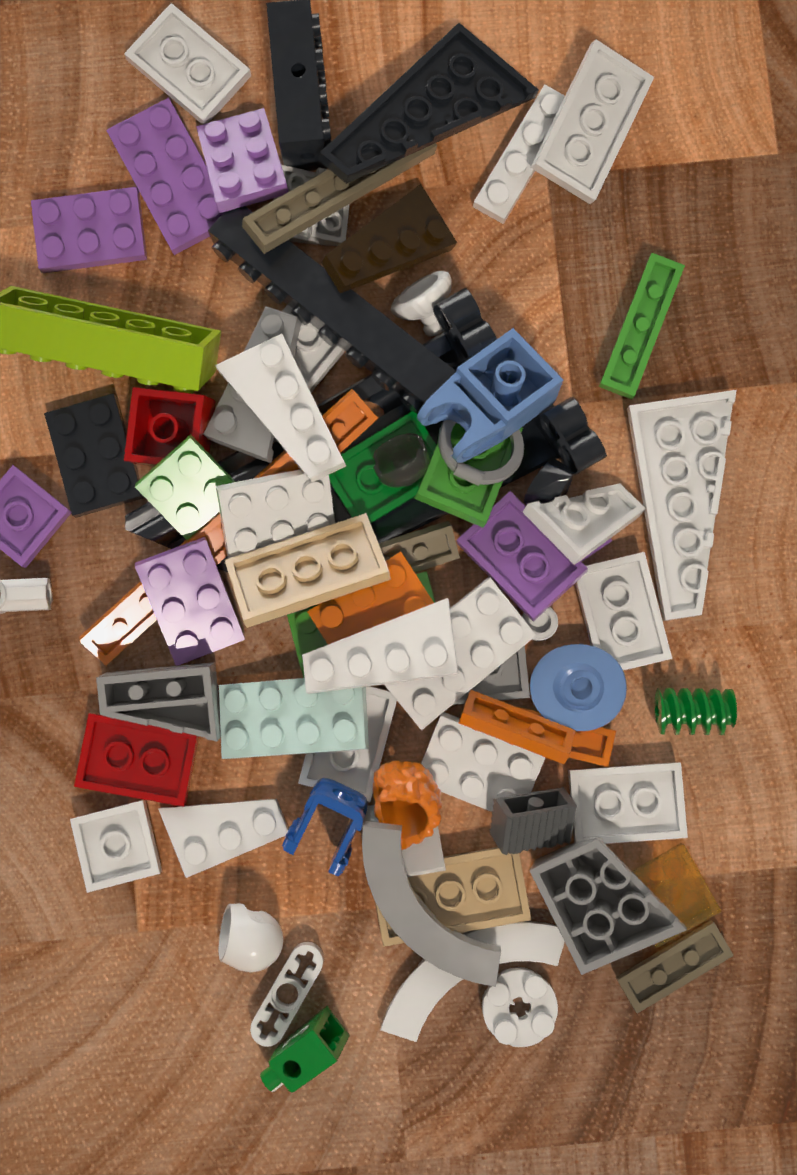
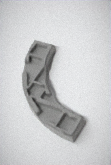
[362,821,501,987]

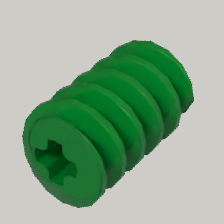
[654,688,737,735]

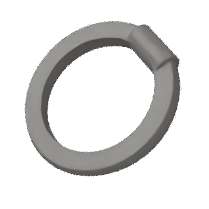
[438,420,524,486]

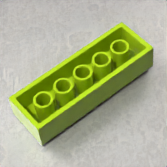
[0,286,221,393]

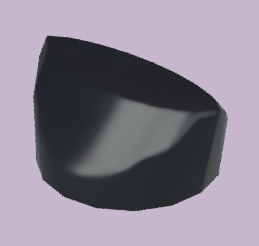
[524,458,573,506]

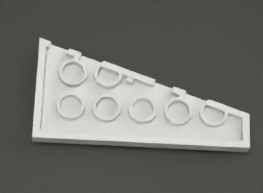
[627,390,737,621]

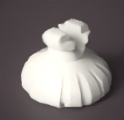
[391,271,452,337]

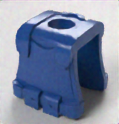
[282,778,368,876]

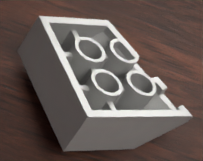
[529,837,687,975]

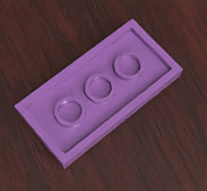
[106,98,226,255]

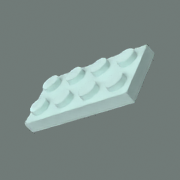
[219,678,369,759]

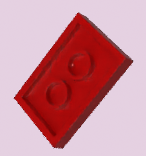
[74,713,199,807]

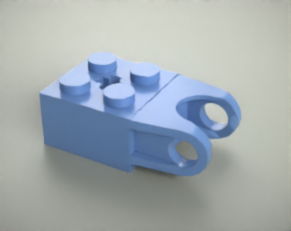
[417,328,563,463]

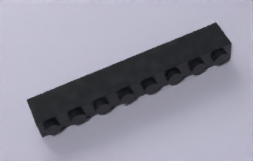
[208,206,456,413]

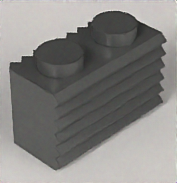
[489,787,577,855]

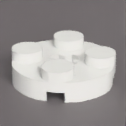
[482,967,558,1047]

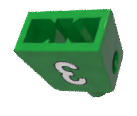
[260,1006,350,1093]

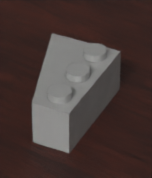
[96,662,221,742]

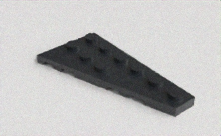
[319,23,539,184]

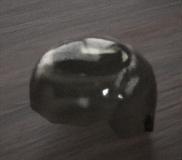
[373,433,430,488]

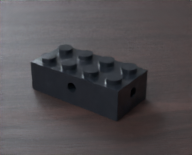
[266,0,332,171]

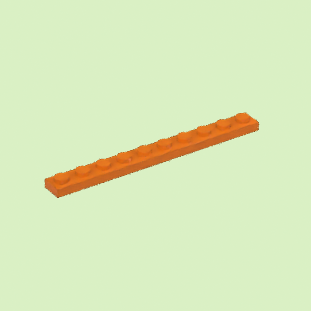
[80,389,378,665]

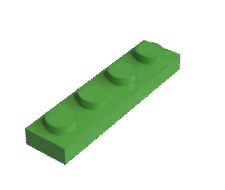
[599,253,685,400]

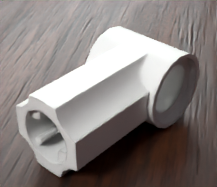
[0,578,53,614]

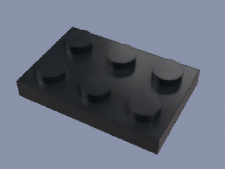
[44,393,145,518]

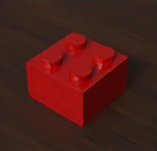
[124,387,216,466]

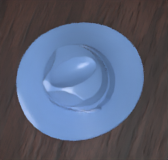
[530,644,627,731]

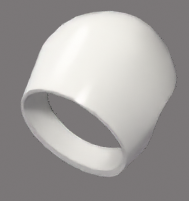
[218,903,283,973]

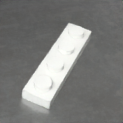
[473,84,565,224]

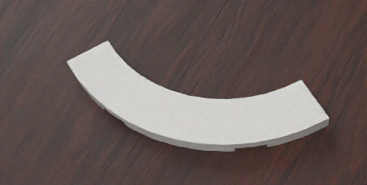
[380,921,565,1042]

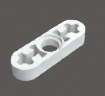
[250,942,324,1047]

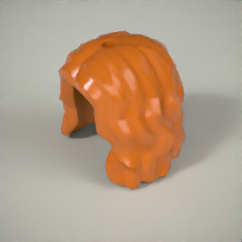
[372,761,442,850]

